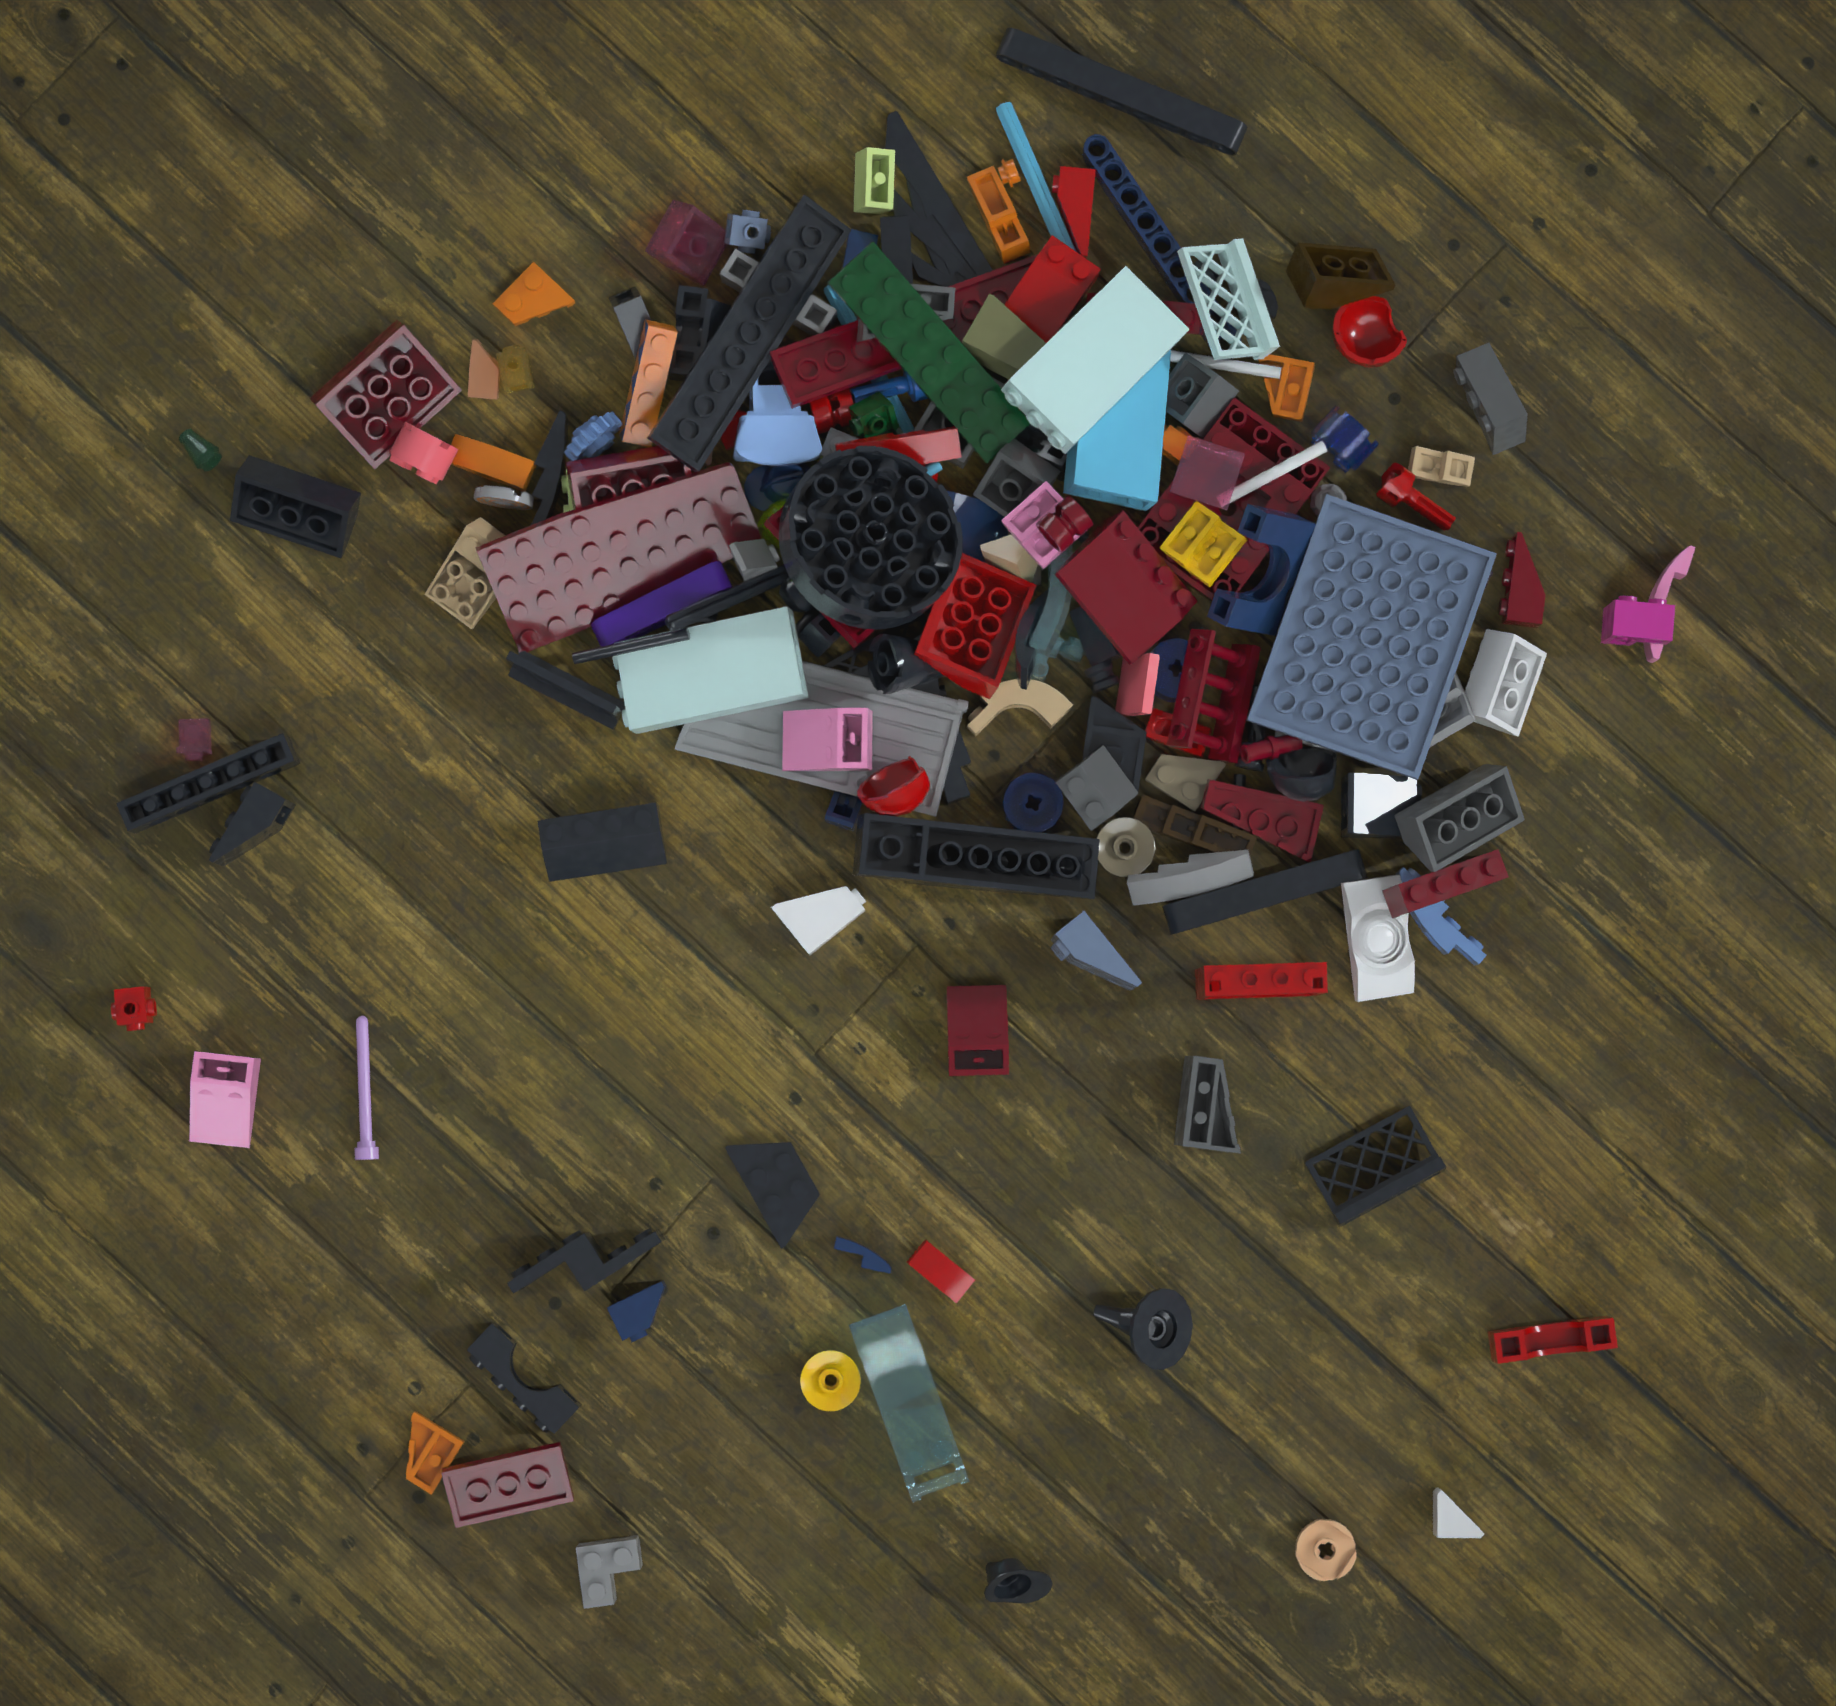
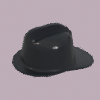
[984,1558,1053,1603]

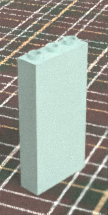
[1001,266,1189,454]
[612,606,809,734]

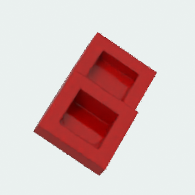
[1145,708,1212,758]
[906,1239,975,1303]

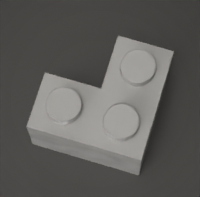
[576,1535,643,1609]

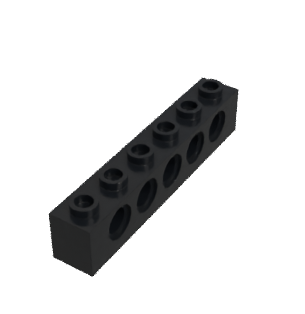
[116,733,300,834]

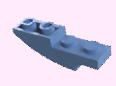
[1396,867,1487,966]

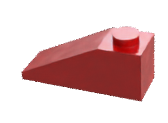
[1052,166,1096,259]

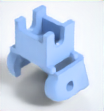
[733,379,822,466]

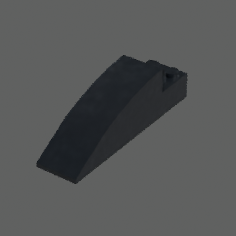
[852,813,1100,899]

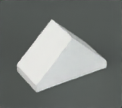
[1433,1487,1484,1538]

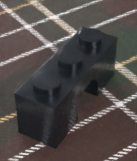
[668,285,710,381]

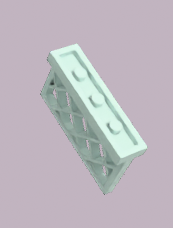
[1177,239,1280,360]

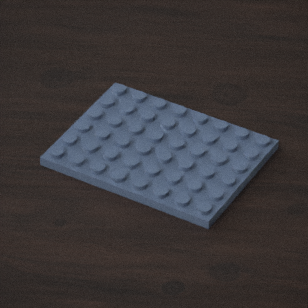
[1247,494,1497,780]

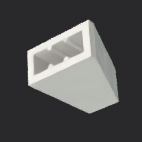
[771,886,866,955]

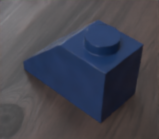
[607,1280,666,1343]

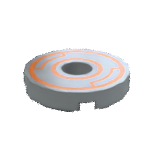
[474,485,534,510]

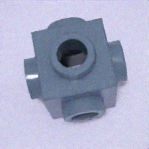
[724,210,771,254]

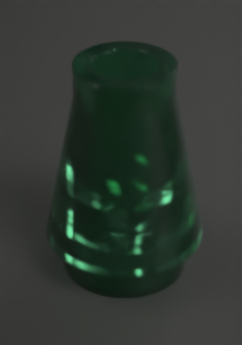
[179,428,222,471]

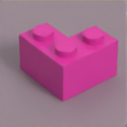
[1601,596,1675,646]

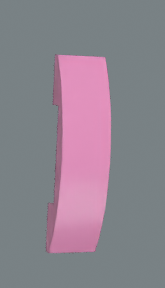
[1643,546,1696,663]

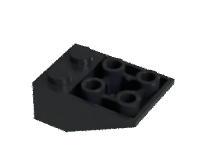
[209,782,296,866]

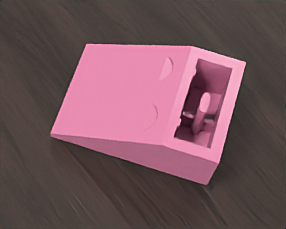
[782,708,873,771]
[189,1051,261,1148]

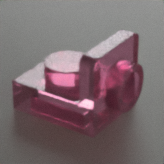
[176,718,212,761]

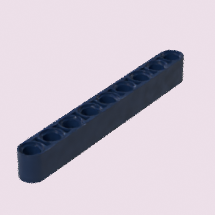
[1083,134,1241,360]

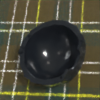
[1266,746,1337,802]

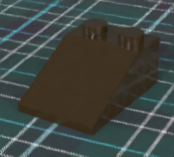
[1286,242,1395,309]

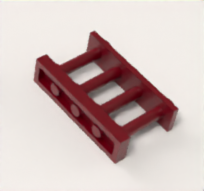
[1166,629,1261,763]

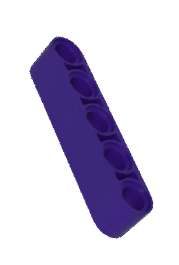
[591,561,733,647]

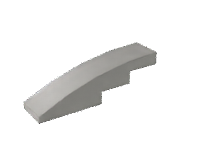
[1127,850,1254,906]

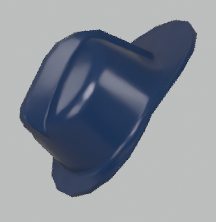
[744,463,810,511]

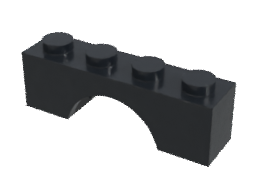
[467,1322,582,1434]

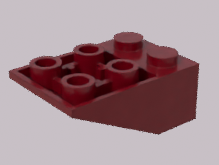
[947,985,1009,1076]

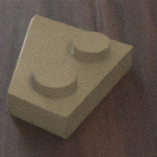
[1145,754,1226,812]

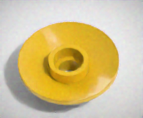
[800,1350,861,1411]

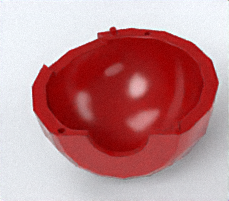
[1332,296,1407,368]
[857,756,930,817]

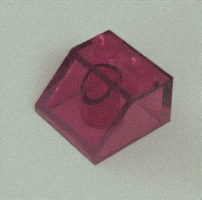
[645,200,727,286]

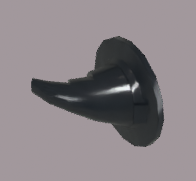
[1093,1288,1193,1370]

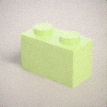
[854,147,895,215]

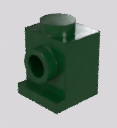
[848,391,899,438]

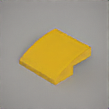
[1160,501,1246,587]

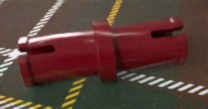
[1240,735,1302,764]

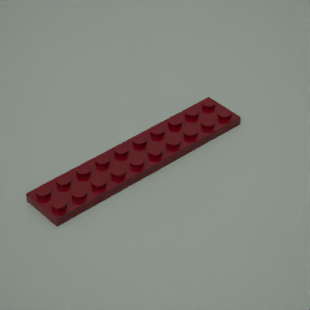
[770,254,1038,409]

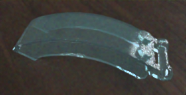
[1029,544,1073,683]
[849,1304,970,1502]

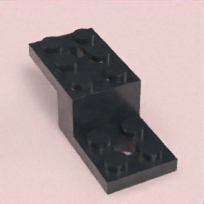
[507,1228,666,1293]

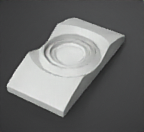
[1341,875,1415,1002]

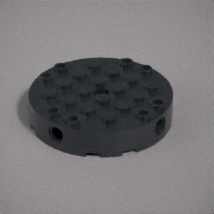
[779,446,963,629]

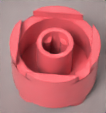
[389,422,459,485]

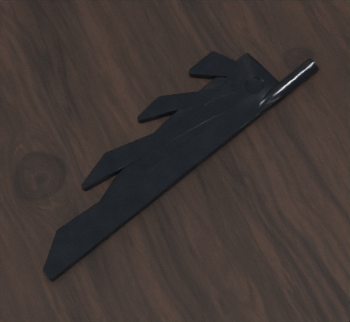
[885,111,993,287]

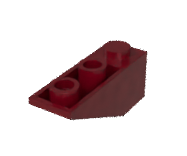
[1498,532,1546,628]

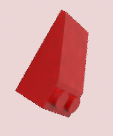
[1005,235,1101,343]

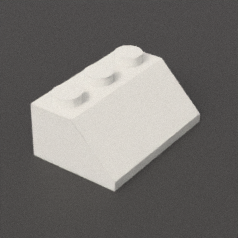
[1465,629,1547,737]

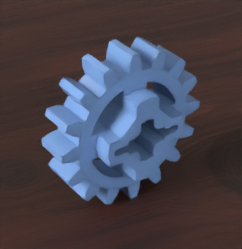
[564,411,622,461]

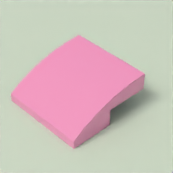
[1001,481,1085,569]

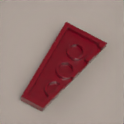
[1201,779,1324,863]

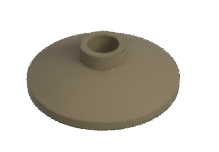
[1097,817,1155,877]

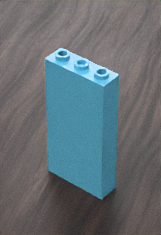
[1063,349,1171,511]

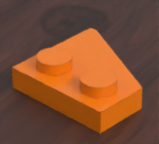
[493,262,575,326]
[1259,354,1315,422]
[406,1411,465,1495]

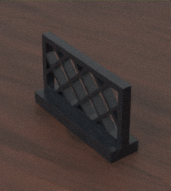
[506,651,626,730]
[1304,1106,1446,1228]

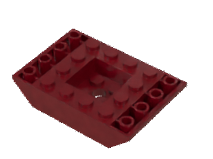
[1138,398,1330,601]

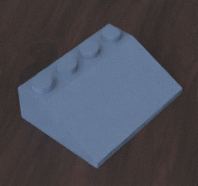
[1050,911,1142,991]

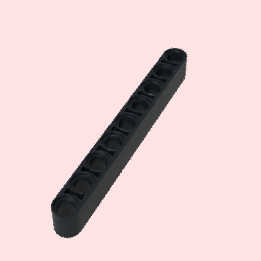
[995,28,1248,156]

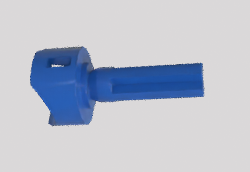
[850,370,929,403]

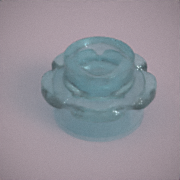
[1059,637,1086,662]

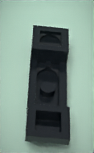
[1015,587,1058,690]

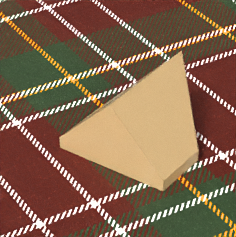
[980,534,1038,583]

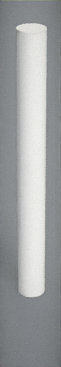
[1170,350,1282,379]
[1216,441,1327,508]

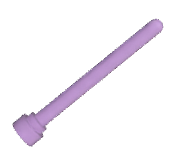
[354,1016,379,1160]

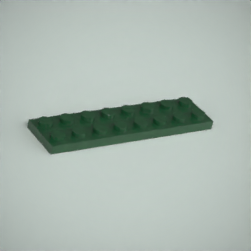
[827,242,1030,463]

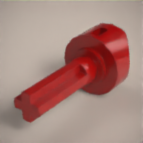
[1376,462,1456,531]

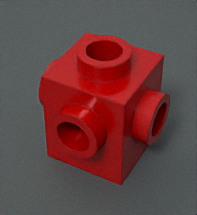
[111,986,157,1031]

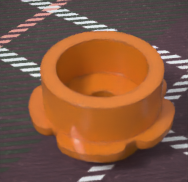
[998,159,1021,187]

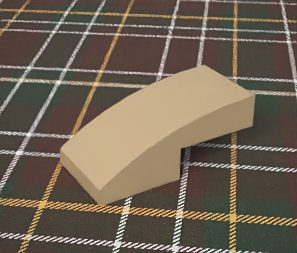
[1408,446,1475,487]

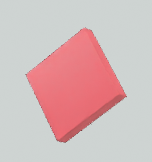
[1115,653,1160,717]

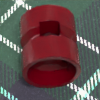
[1036,495,1093,553]

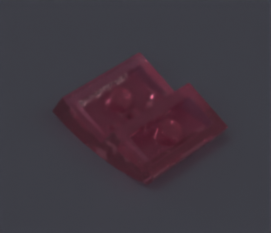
[1170,435,1245,511]

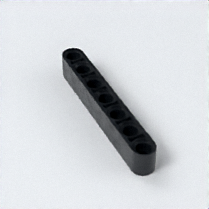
[1162,849,1368,935]

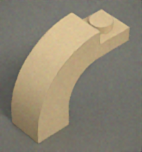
[967,679,1073,737]

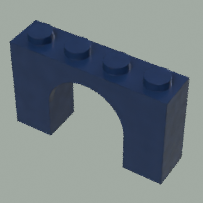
[1207,504,1316,636]

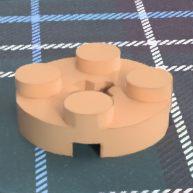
[1295,1519,1356,1581]

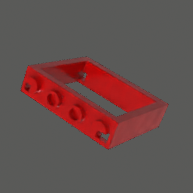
[1195,962,1328,1000]

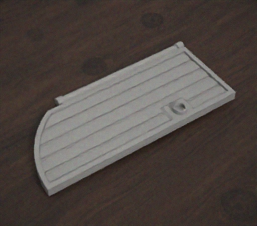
[675,661,969,817]

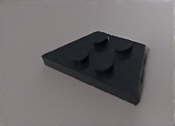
[1082,696,1147,791]
[725,1142,820,1249]

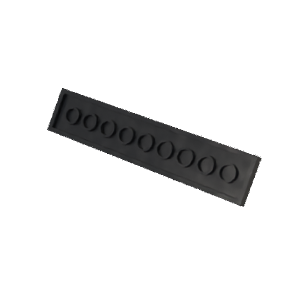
[647,194,852,473]

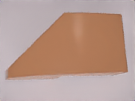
[468,339,500,400]

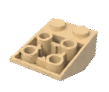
[425,517,505,629]

